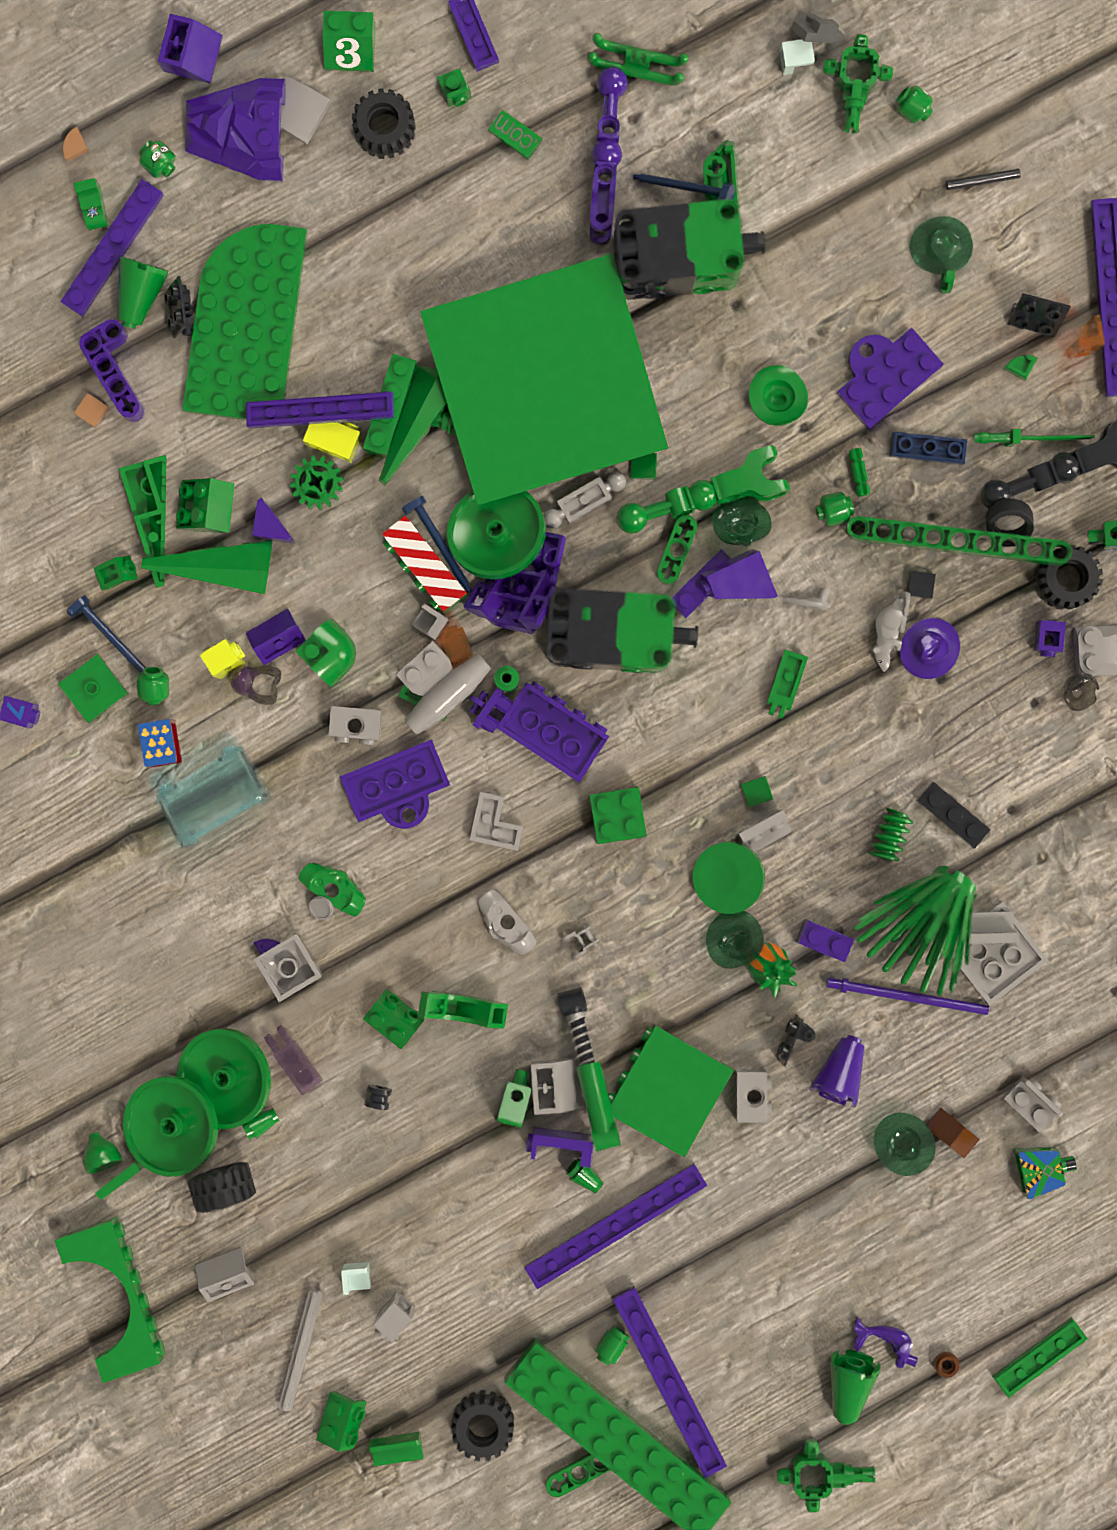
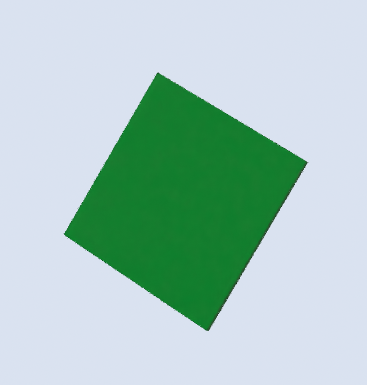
[420,253,669,505]

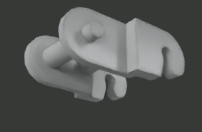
[561,925,599,960]

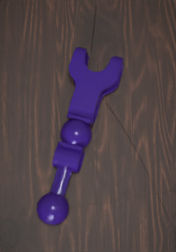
[589,66,628,245]

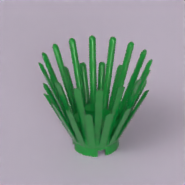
[854,866,977,996]

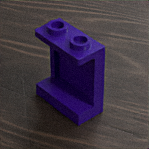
[526,1127,594,1168]

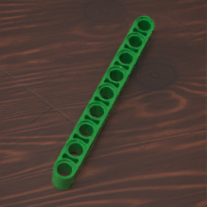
[847,516,1072,566]

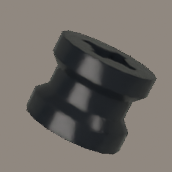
[364,1085,392,1110]

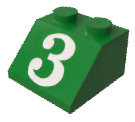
[323,11,376,72]

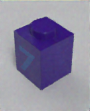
[0,696,40,729]

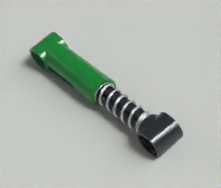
[557,987,621,1152]

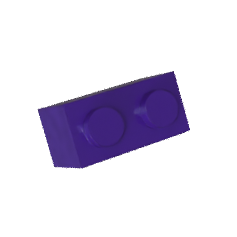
[795,919,854,962]

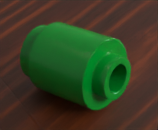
[494,666,520,692]
[595,1326,629,1366]

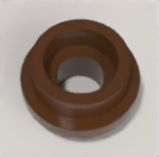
[934,1352,959,1378]

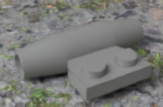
[396,641,492,735]

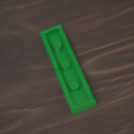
[992,1317,1088,1398]

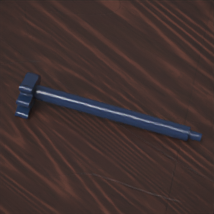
[633,173,735,200]
[402,496,472,593]
[67,595,146,673]

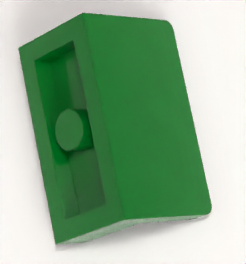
[369,1431,424,1467]

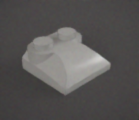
[1073,625,1117,677]
[254,934,323,1002]

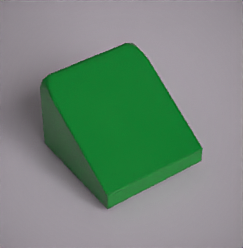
[631,453,657,480]
[741,776,773,807]

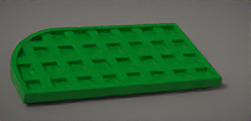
[182,224,308,420]

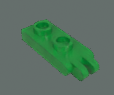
[767,649,808,719]

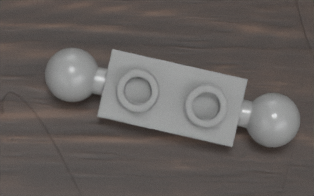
[544,472,626,529]

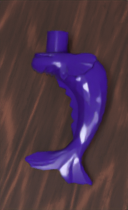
[854,1317,918,1368]

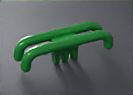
[588,33,689,86]

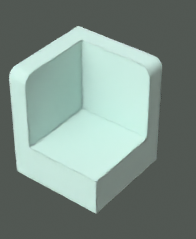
[779,39,815,75]
[341,1262,371,1295]

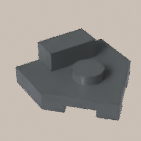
[791,10,845,44]

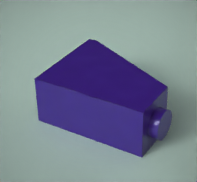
[700,549,778,599]

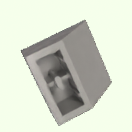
[531,1058,584,1115]

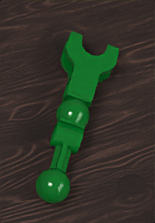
[616,445,791,534]

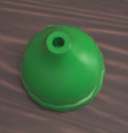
[82,1132,122,1174]

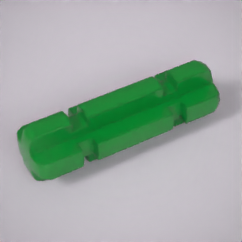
[848,448,870,497]

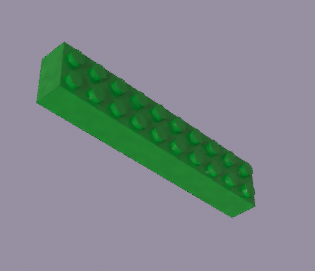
[504,1338,732,1530]

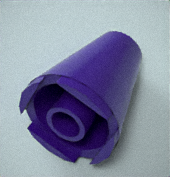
[809,1035,865,1108]

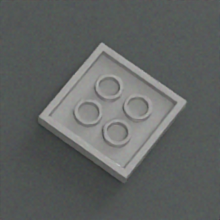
[952,901,1049,1006]

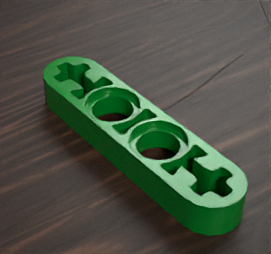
[546,1453,610,1497]

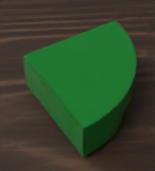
[939,268,956,294]
[1003,355,1038,381]

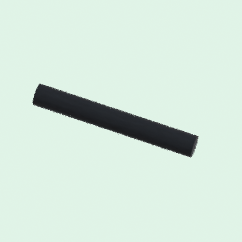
[946,168,1021,191]

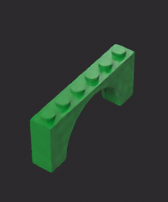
[55,1216,165,1383]

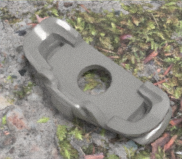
[478,890,536,955]

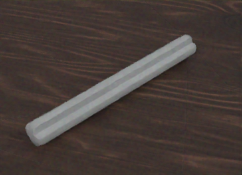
[278,1289,323,1411]

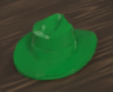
[749,365,808,426]

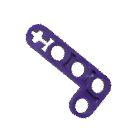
[79,319,144,422]

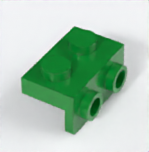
[363,989,425,1050]
[316,1391,367,1452]

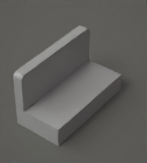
[965,911,1019,944]
[195,1248,254,1302]

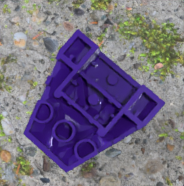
[186,78,286,181]
[463,532,566,635]

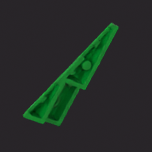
[379,366,448,486]
[119,455,167,588]
[141,540,273,594]

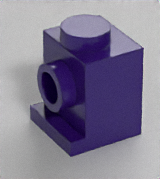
[1034,620,1066,658]

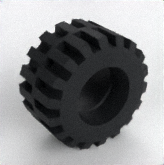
[352,88,416,159]
[1034,545,1103,610]
[187,1162,256,1213]
[451,1390,514,1462]

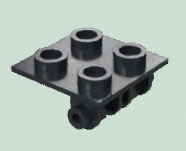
[164,276,194,338]
[1007,293,1071,337]
[776,1014,816,1067]

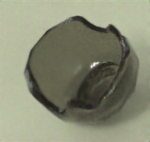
[1061,673,1100,712]

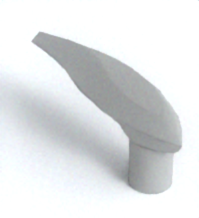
[783,588,830,610]

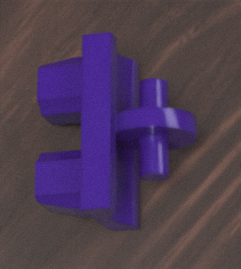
[469,688,512,733]

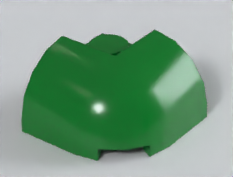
[295,618,356,688]

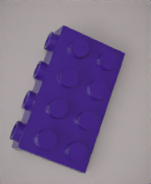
[497,681,609,782]

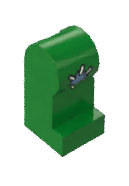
[73,178,109,231]

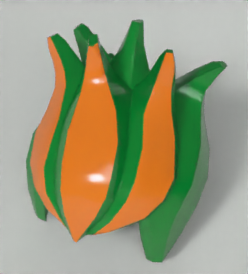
[747,942,797,997]

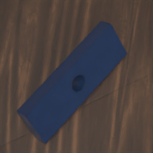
[890,432,967,465]

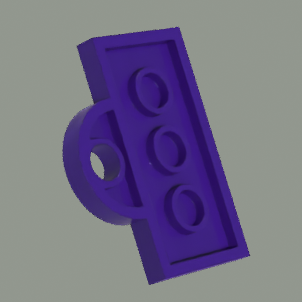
[836,327,944,430]
[340,739,450,829]

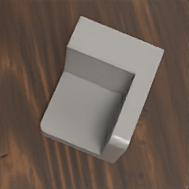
[412,603,450,642]

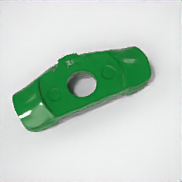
[298,863,366,917]

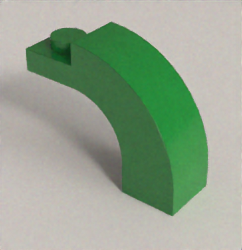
[417,991,508,1029]

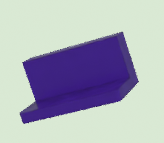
[246,609,306,665]

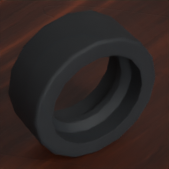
[986,498,1034,547]

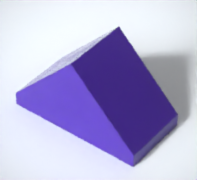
[253,498,294,543]

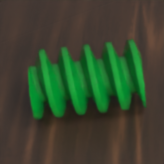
[868,807,914,862]

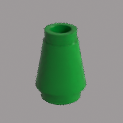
[242,1108,280,1140]
[566,1158,604,1194]

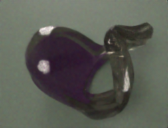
[230,666,282,705]

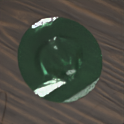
[909,216,973,274]
[712,497,772,547]
[706,911,764,969]
[874,1113,936,1176]

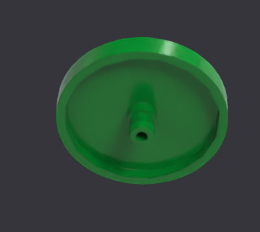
[693,841,765,914]

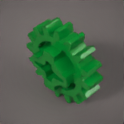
[289,455,344,510]

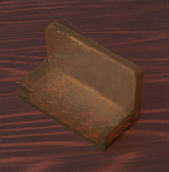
[1066,315,1105,359]

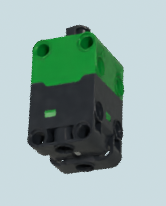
[613,199,766,300]
[547,588,698,673]

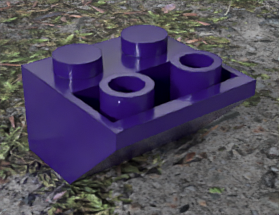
[158,14,223,84]

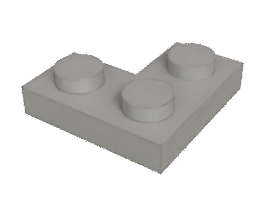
[470,792,523,851]

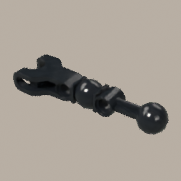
[980,421,1117,509]

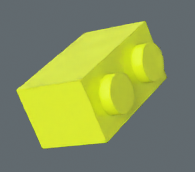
[303,422,362,463]
[200,639,246,679]

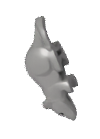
[871,591,910,672]

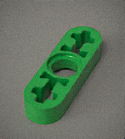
[657,515,697,585]

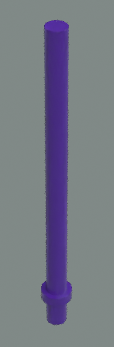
[826,978,989,1015]

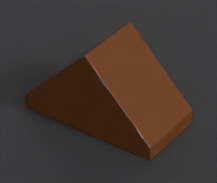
[925,1107,980,1158]

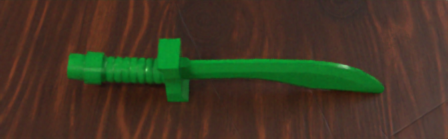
[973,429,1095,447]

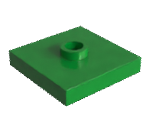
[58,654,129,723]

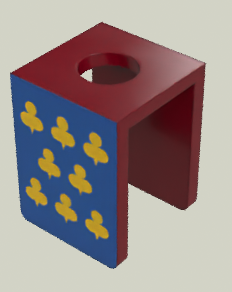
[138,719,182,768]

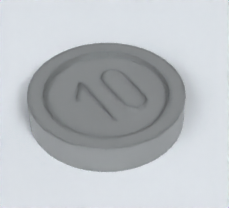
[309,896,334,920]

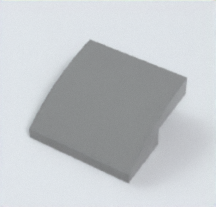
[281,76,332,145]

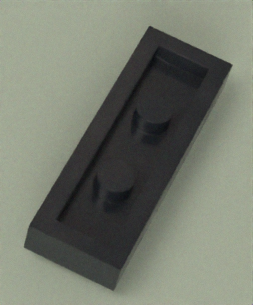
[917,782,991,849]

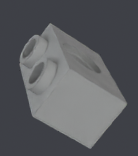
[328,706,383,745]
[735,1069,772,1123]
[373,1291,416,1342]

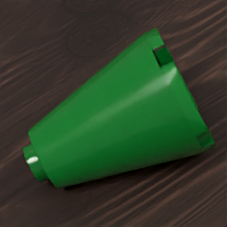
[117,257,169,329]
[830,1350,880,1425]

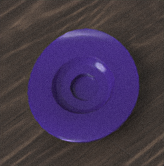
[900,618,960,679]

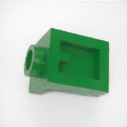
[437,68,471,107]
[93,556,138,591]

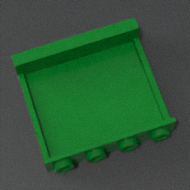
[608,1023,734,1158]

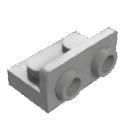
[737,810,791,852]
[1002,1076,1064,1133]

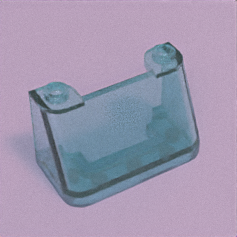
[156,744,273,849]

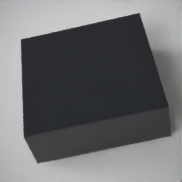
[907,571,936,599]

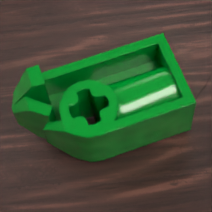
[703,140,740,208]

